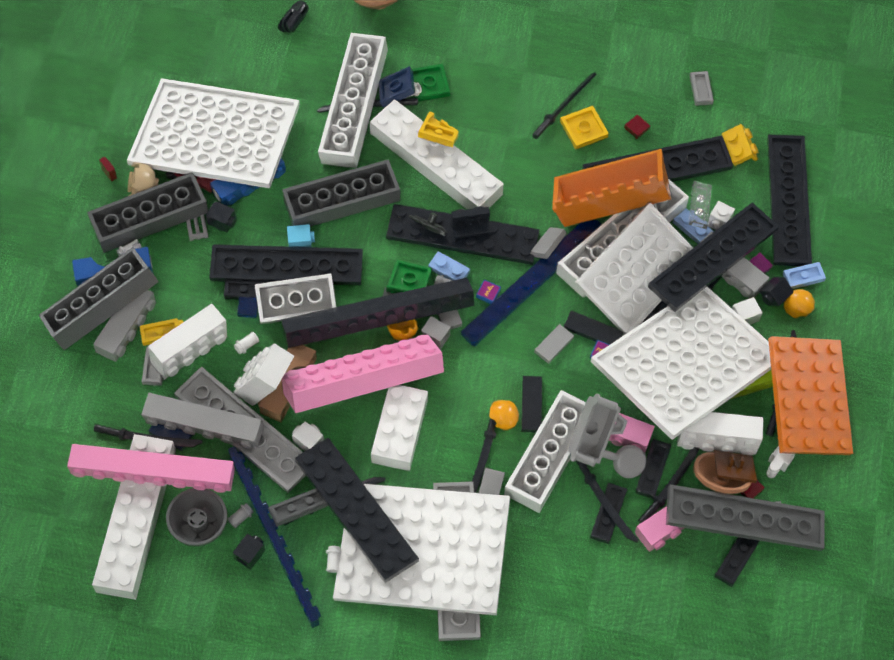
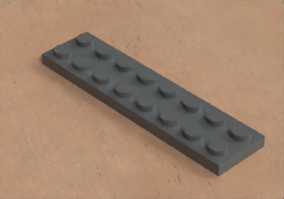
[666,484,825,551]

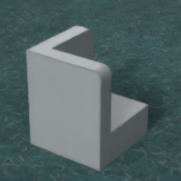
[422,316,451,350]

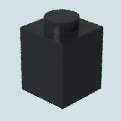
[206,201,237,233]
[759,277,794,306]
[233,533,265,570]

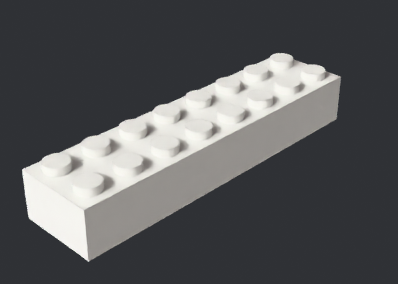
[318,33,388,168]
[370,99,504,209]
[556,179,689,297]
[92,434,176,600]

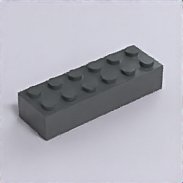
[282,159,400,227]
[87,173,208,253]
[39,247,159,350]

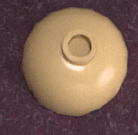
[128,162,158,196]

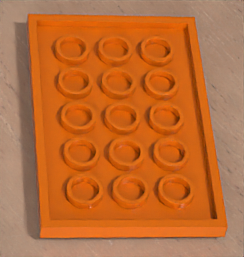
[768,336,853,455]

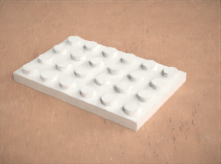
[575,203,693,335]

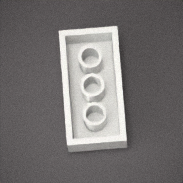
[255,274,336,324]
[148,304,227,380]
[233,343,294,406]
[371,385,428,471]
[677,412,763,455]

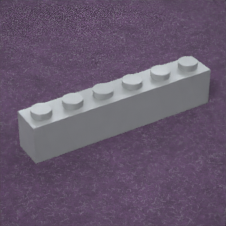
[141,393,264,448]

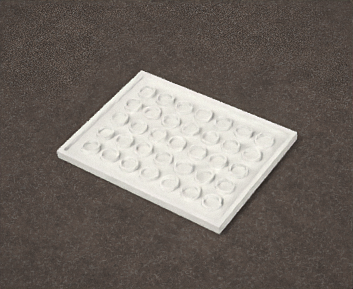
[127,78,300,188]
[590,287,771,440]
[333,484,510,615]

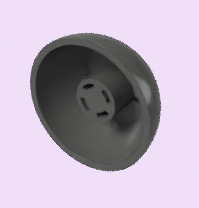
[166,488,227,547]

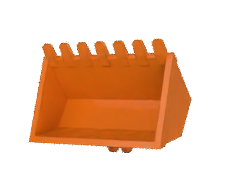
[552,149,671,227]

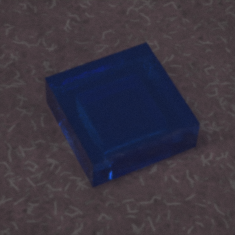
[237,297,258,318]

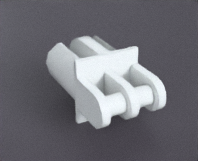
[766,446,795,478]

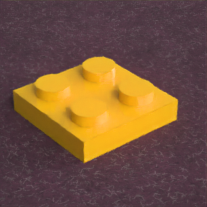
[560,106,609,149]

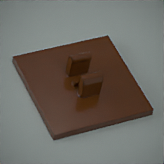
[714,450,757,483]

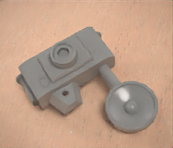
[568,394,646,478]

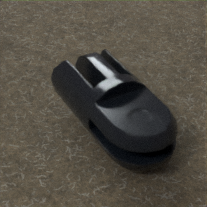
[278,0,309,33]

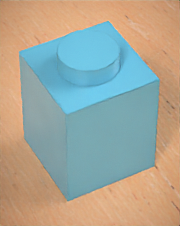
[287,224,315,247]

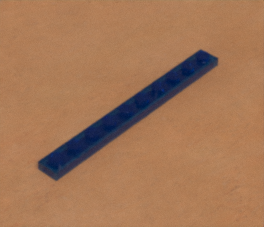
[461,219,602,347]
[228,446,321,628]

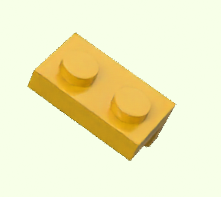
[722,124,759,166]

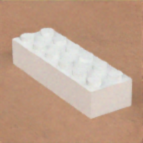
[504,390,586,513]

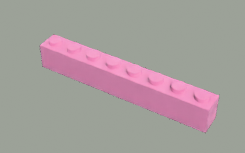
[67,444,235,493]

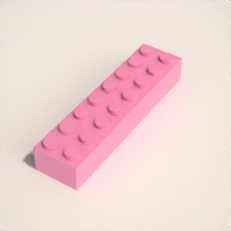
[282,335,444,413]

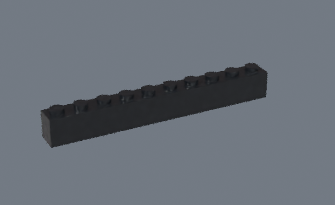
[281,278,475,348]

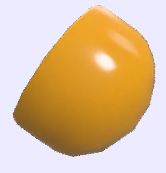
[784,289,815,318]
[387,319,418,341]
[489,400,519,430]

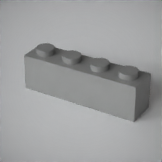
[700,231,769,299]
[93,290,156,362]

